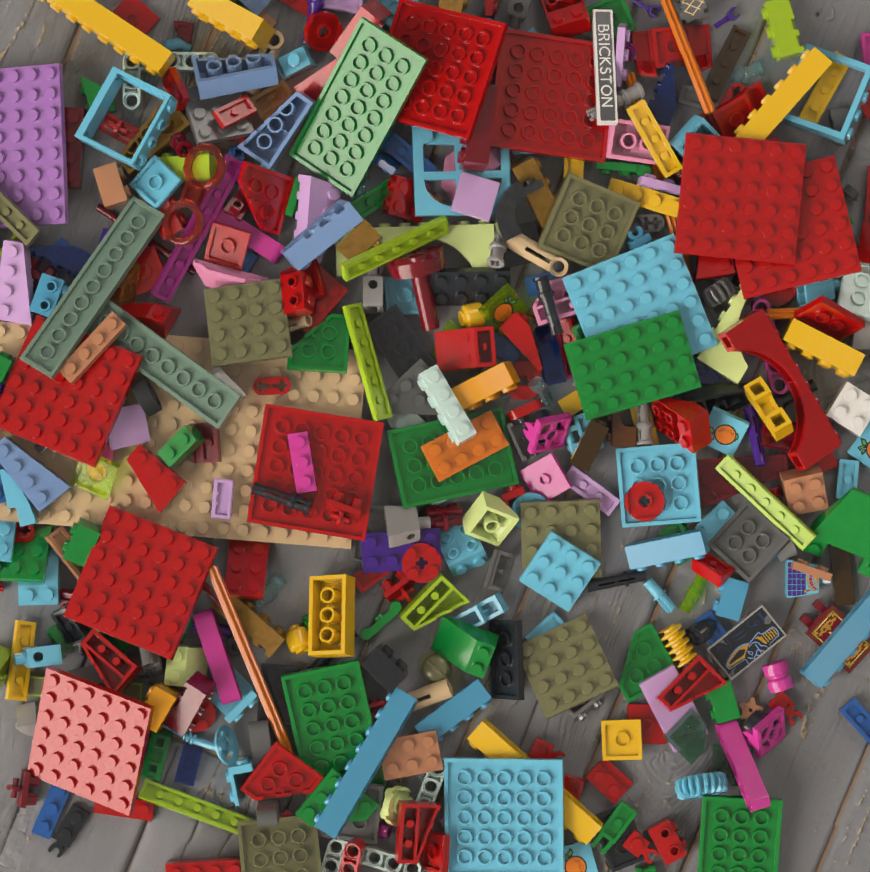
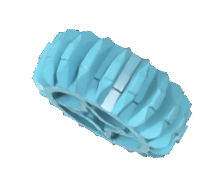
[675,772,728,800]

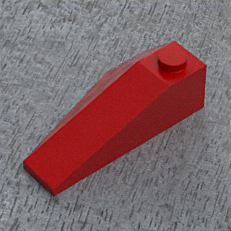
[114,302,181,339]

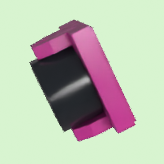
[523,409,572,454]
[743,706,786,759]

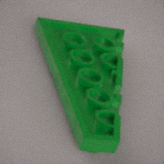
[0,525,54,583]

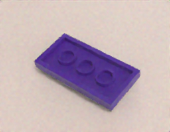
[361,528,442,573]

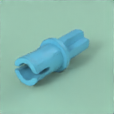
[643,577,676,614]

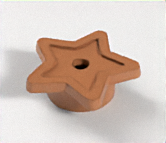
[738,697,764,720]

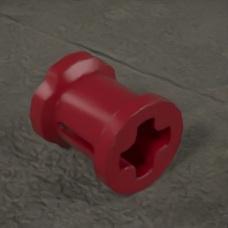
[169,132,193,158]

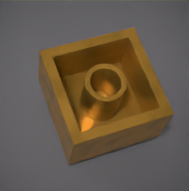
[336,219,383,259]

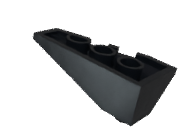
[673,383,750,414]

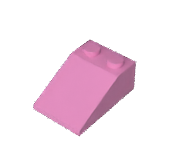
[606,119,671,165]

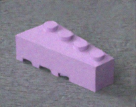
[294,174,342,263]
[0,239,36,325]

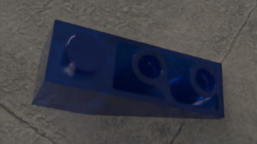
[647,59,677,126]
[29,246,92,278]
[535,325,566,386]

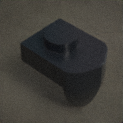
[685,620,717,646]

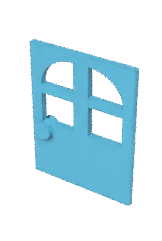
[412,126,511,217]

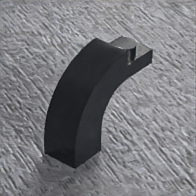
[494,178,544,242]

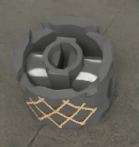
[676,0,710,25]

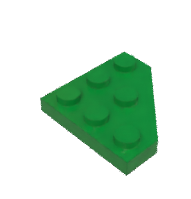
[287,313,350,374]
[618,622,679,703]
[295,767,379,826]

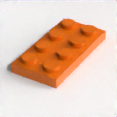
[420,410,509,482]

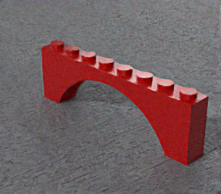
[718,308,842,471]

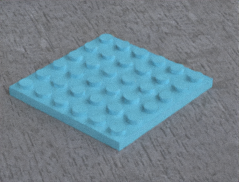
[562,233,718,355]
[444,757,565,872]

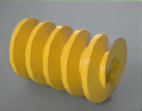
[658,623,697,668]

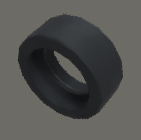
[131,377,162,417]

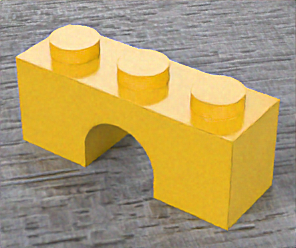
[744,376,794,442]

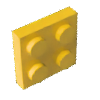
[601,719,643,761]

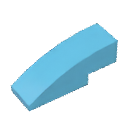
[0,469,39,527]
[452,592,509,627]

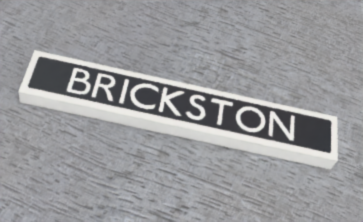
[592,9,618,125]

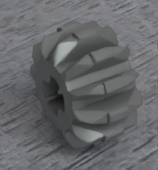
[701,277,736,308]

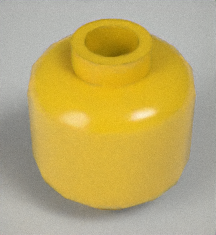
[458,302,489,328]
[285,624,308,655]

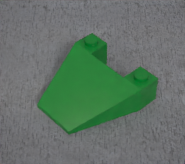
[803,487,870,577]

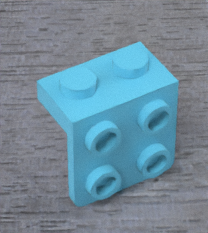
[440,522,489,577]
[211,667,258,724]
[225,756,254,806]

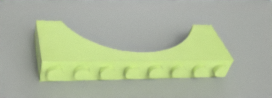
[336,220,494,277]
[696,285,749,385]

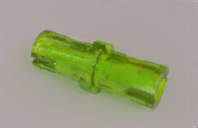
[679,574,707,614]

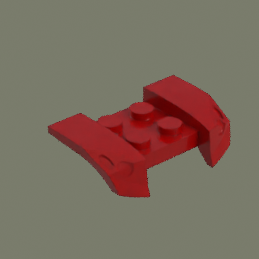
[631,24,713,77]
[698,80,780,137]

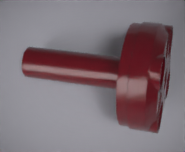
[387,245,446,331]

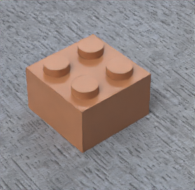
[93,162,134,210]
[779,464,829,515]

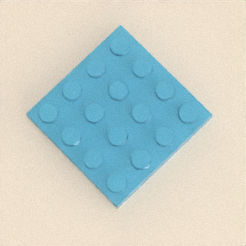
[616,443,702,528]

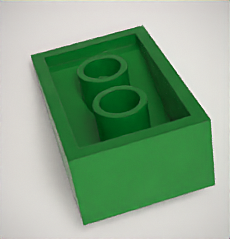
[431,615,499,679]

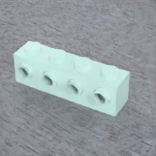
[417,364,477,446]

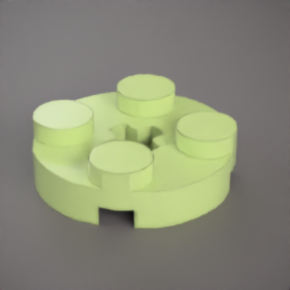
[380,785,413,826]

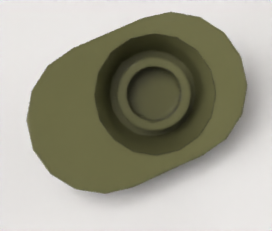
[418,650,462,690]

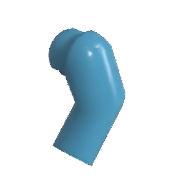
[163,37,193,52]

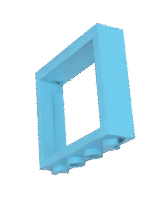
[781,44,870,145]
[74,66,178,171]

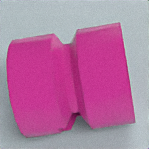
[762,659,795,693]

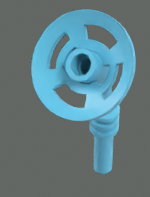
[163,724,239,765]

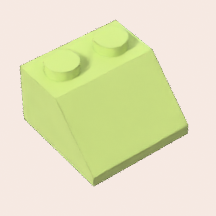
[462,491,519,547]
[164,644,208,687]

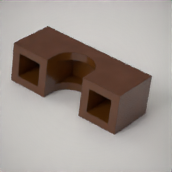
[606,410,636,447]

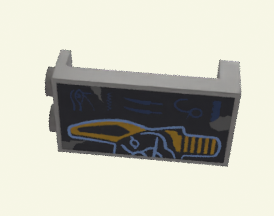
[705,604,787,680]

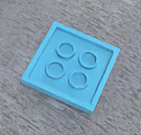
[519,530,601,612]

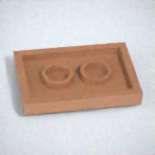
[382,730,444,780]

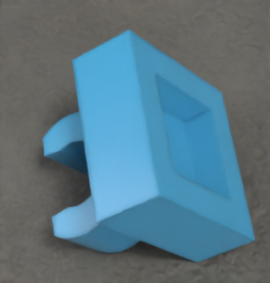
[626,226,652,250]

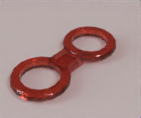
[162,143,226,247]

